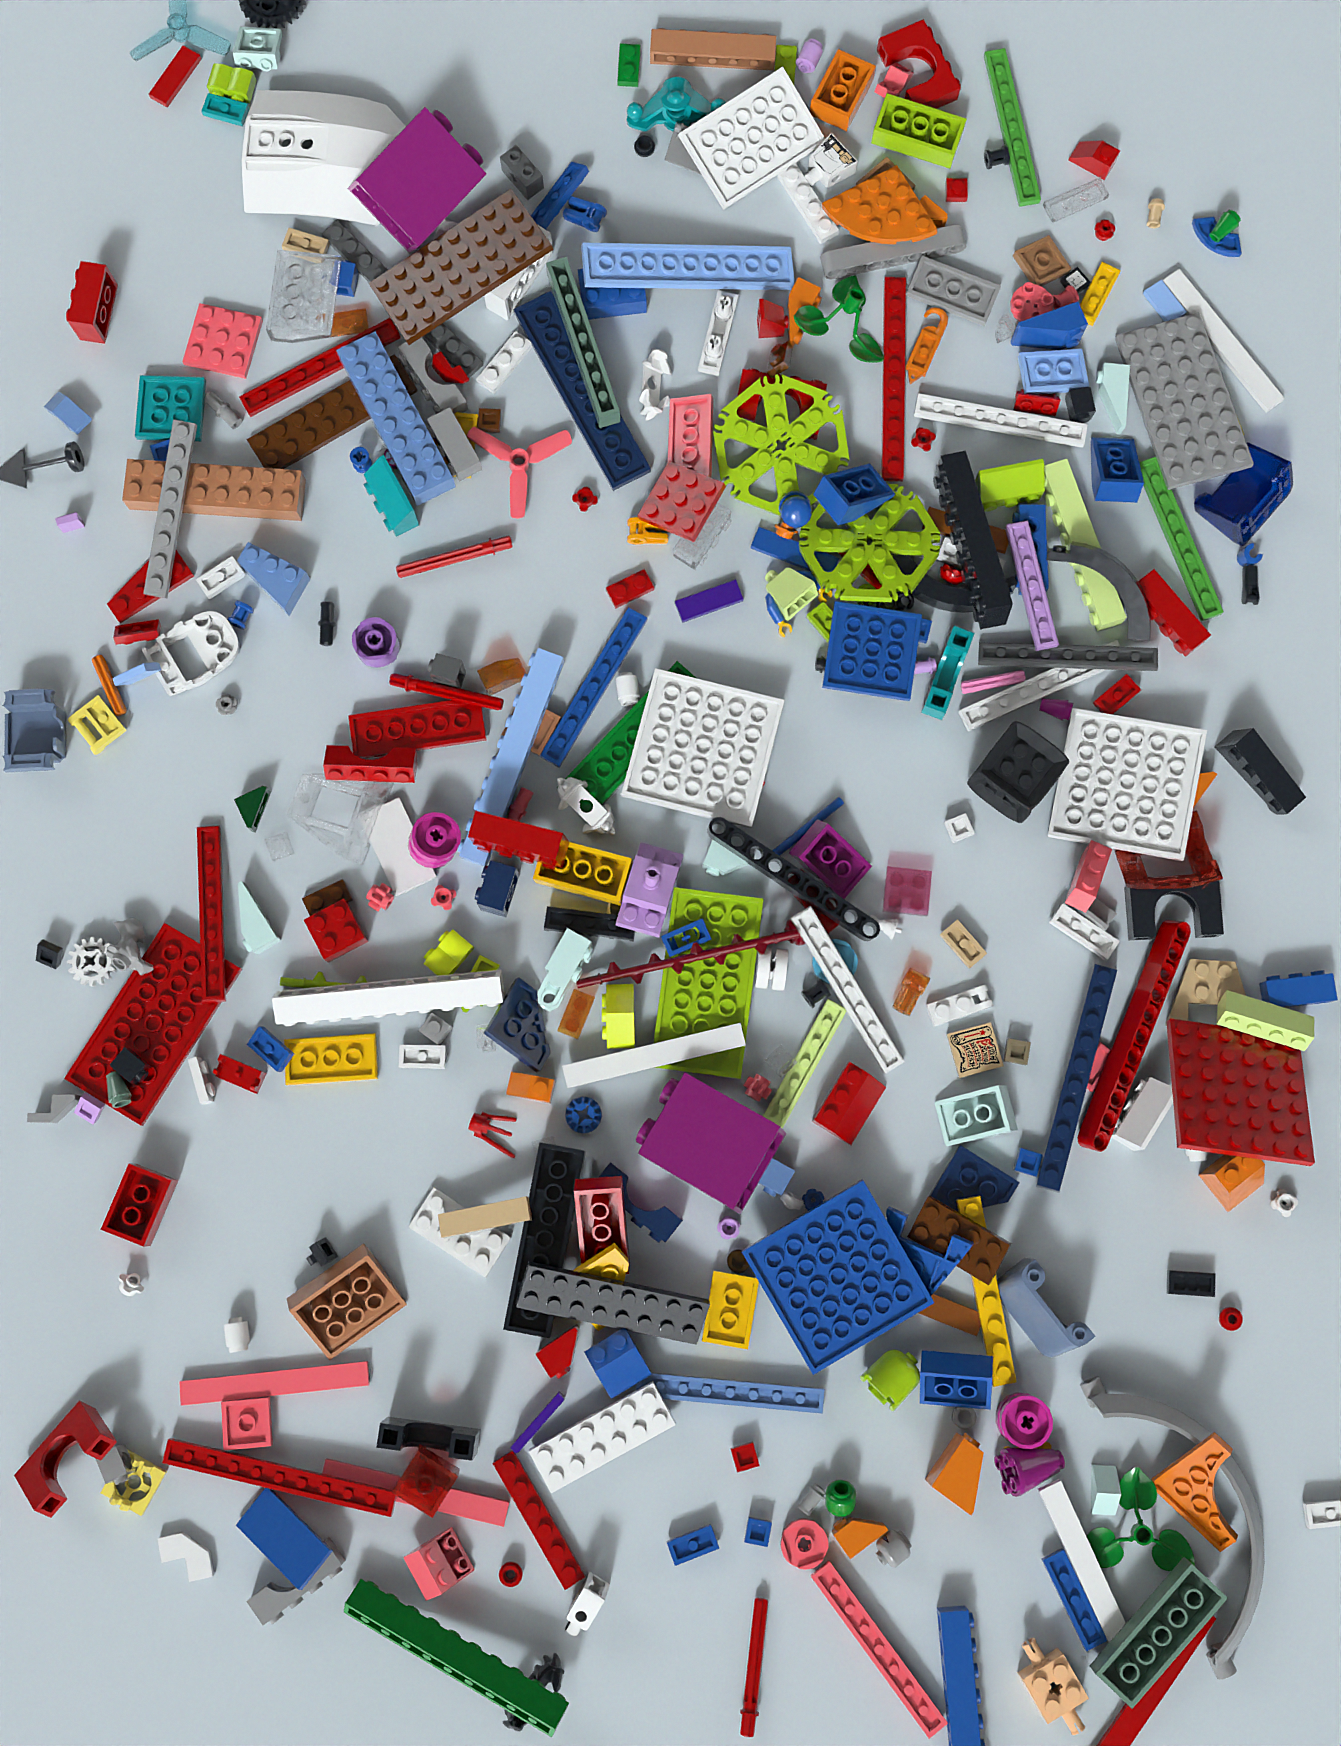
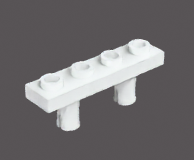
[698,290,739,376]

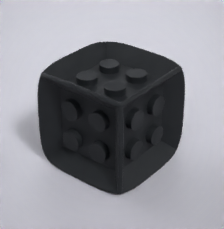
[967,721,1070,823]

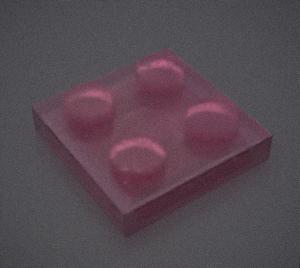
[882,866,932,917]

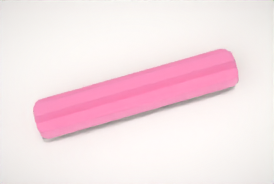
[961,670,1026,694]

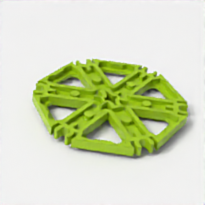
[713,374,850,517]
[799,484,940,602]

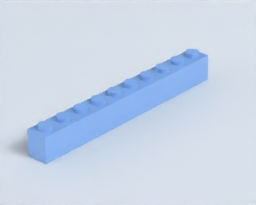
[458,648,565,866]

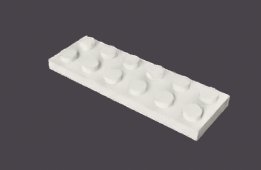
[529,1381,676,1493]

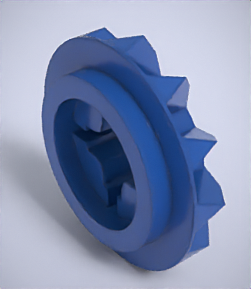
[565,1096,602,1134]

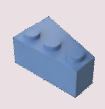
[237,542,310,616]

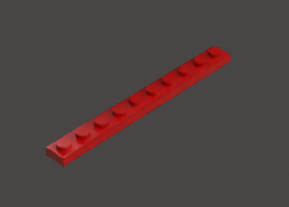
[881,277,906,482]
[162,1438,398,1517]

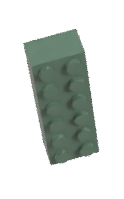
[1089,1557,1228,1709]

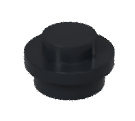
[634,135,655,157]

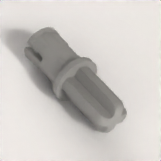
[204,391,242,429]

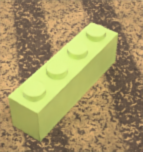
[1217,990,1314,1051]

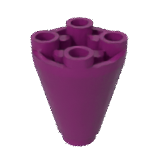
[994,1448,1065,1497]

